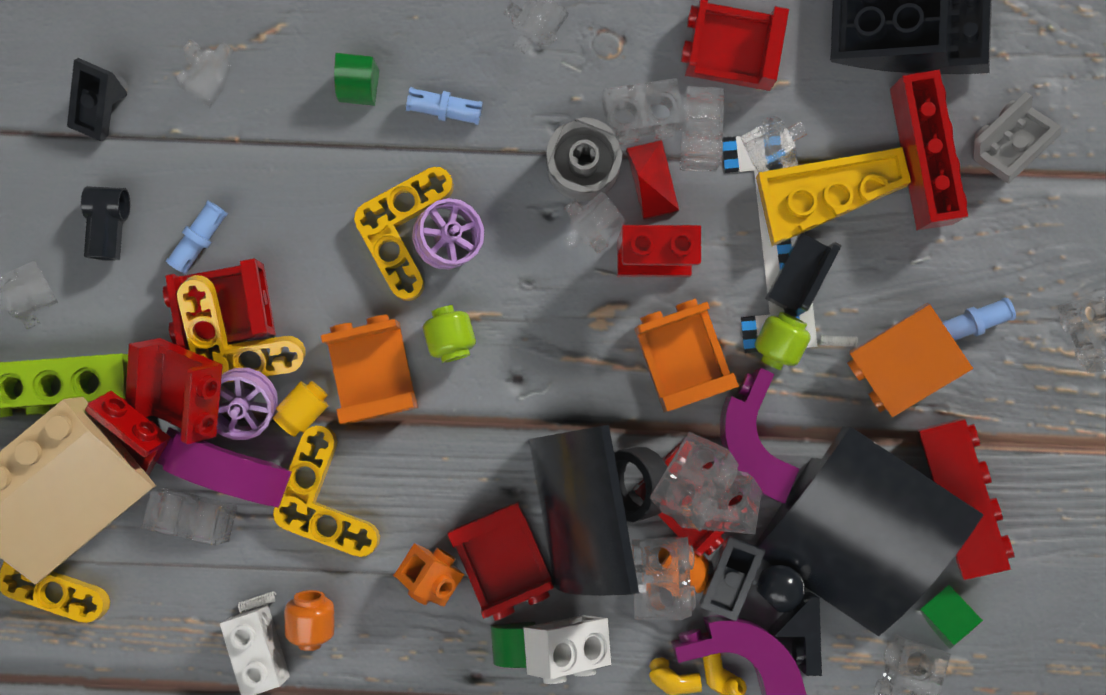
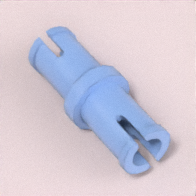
[406,87,483,125]
[165,200,228,274]
[942,297,1016,340]

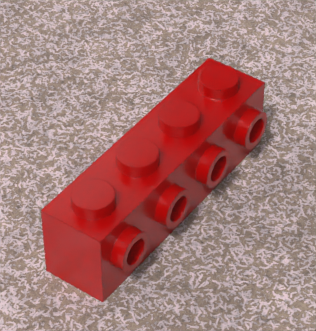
[890,70,968,231]
[917,418,1015,580]

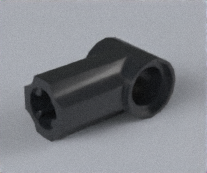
[81,186,130,261]

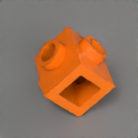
[393,543,465,607]

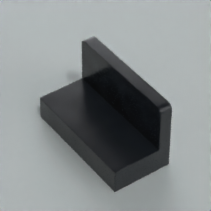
[765,233,842,316]

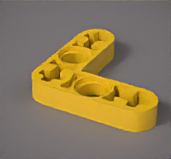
[354,167,454,301]
[177,275,306,383]
[273,425,380,557]
[0,561,110,623]

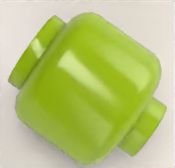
[423,305,476,363]
[755,312,811,370]

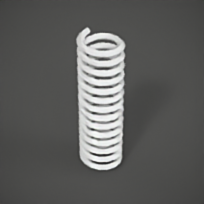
[819,335,858,347]
[238,591,277,613]

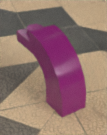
[720,368,800,504]
[157,427,292,508]
[671,615,807,695]

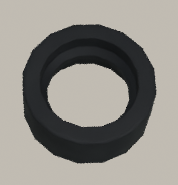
[614,447,672,522]

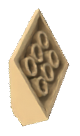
[0,397,156,585]

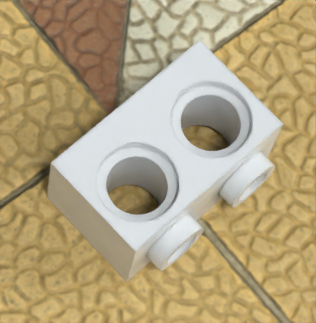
[220,605,290,695]
[524,615,611,684]

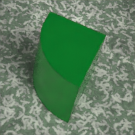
[334,53,379,106]
[920,585,983,649]
[491,622,535,668]

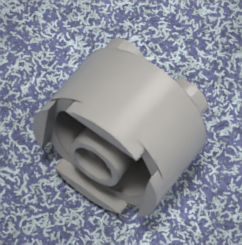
[546,117,622,201]

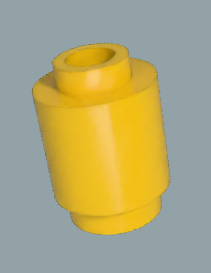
[272,381,329,437]

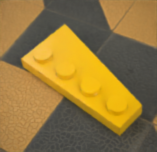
[756,147,911,247]

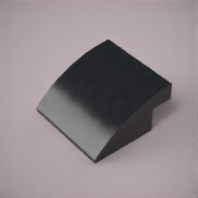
[830,0,992,74]
[529,425,639,596]
[755,426,984,636]

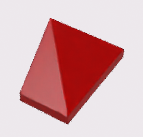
[626,140,679,220]

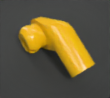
[702,653,747,695]
[649,657,702,695]

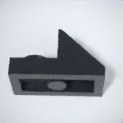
[67,58,127,141]
[699,535,766,621]
[768,592,822,676]

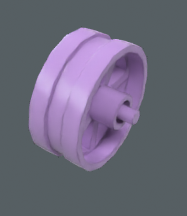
[412,198,484,270]
[217,368,278,440]

